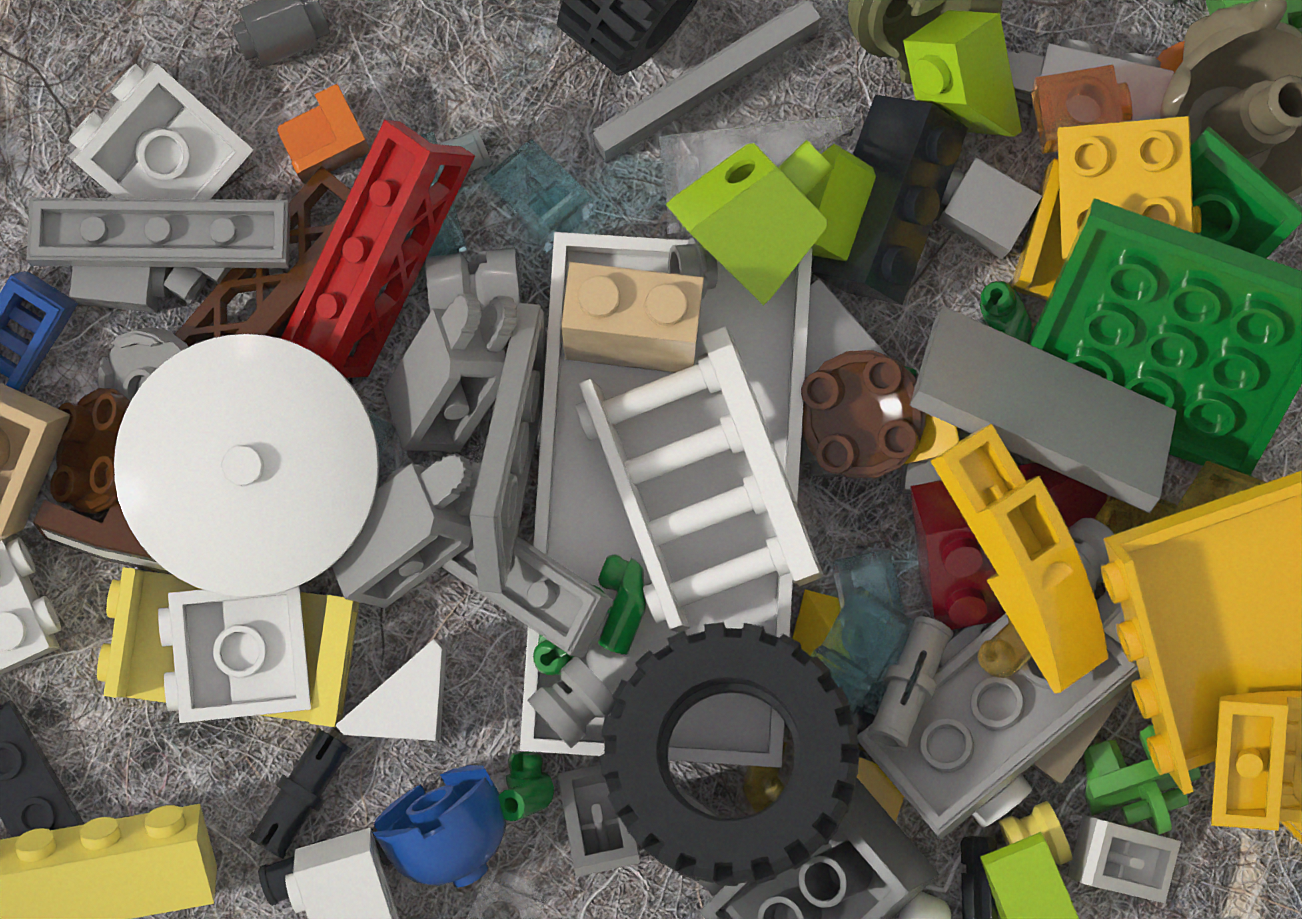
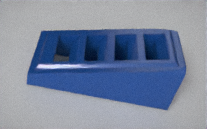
[0,271,78,392]

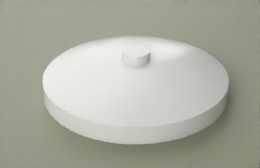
[114,334,380,597]

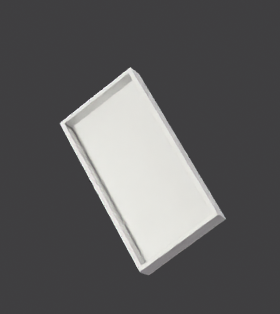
[520,232,812,767]

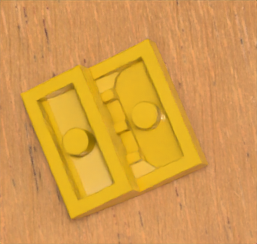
[1211,691,1302,831]

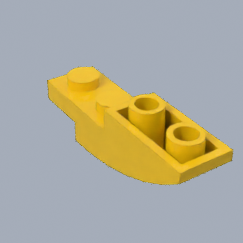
[930,423,1108,694]

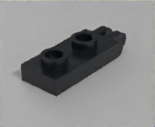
[0,700,85,837]

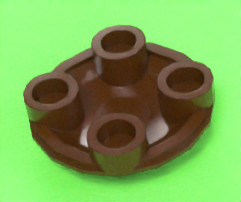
[801,350,926,479]
[50,388,130,514]

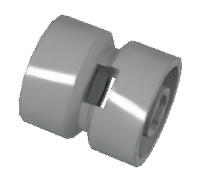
[426,247,522,312]

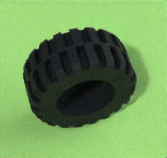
[600,622,859,886]

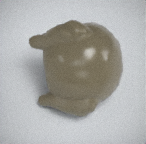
[1160,0,1302,198]

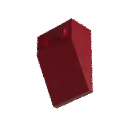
[910,462,1108,630]

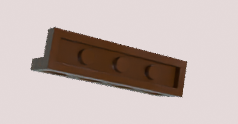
[174,166,351,347]

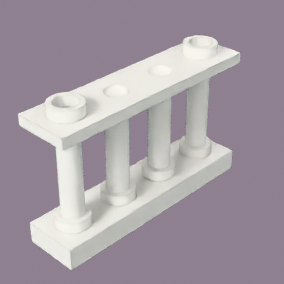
[576,326,824,633]

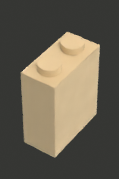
[561,262,704,373]

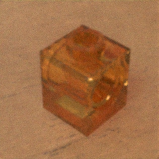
[1031,64,1133,154]

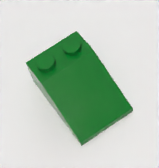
[1191,126,1302,258]

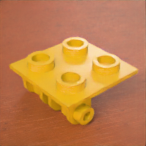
[1057,116,1202,259]

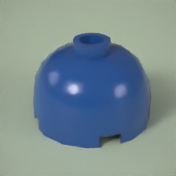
[373,765,506,888]

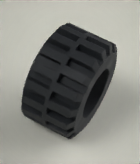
[557,0,698,76]

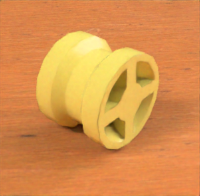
[999,801,1073,865]

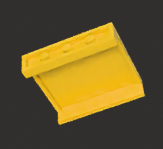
[1101,470,1302,795]

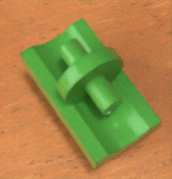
[1083,725,1201,835]

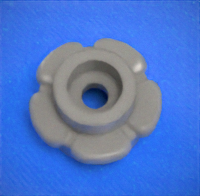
[668,237,718,299]

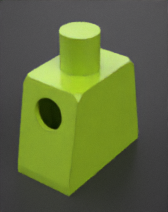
[666,139,834,306]

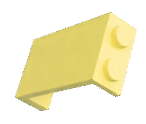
[97,567,360,727]

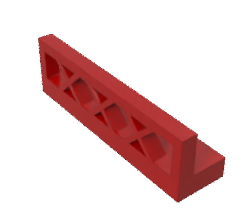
[281,120,475,378]

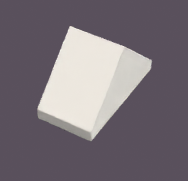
[336,639,447,741]
[1068,815,1181,903]

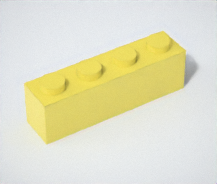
[0,804,217,919]

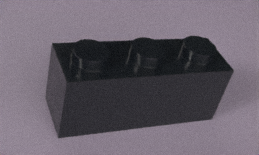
[811,95,968,305]

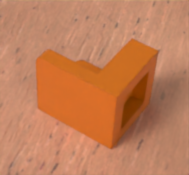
[277,84,370,185]

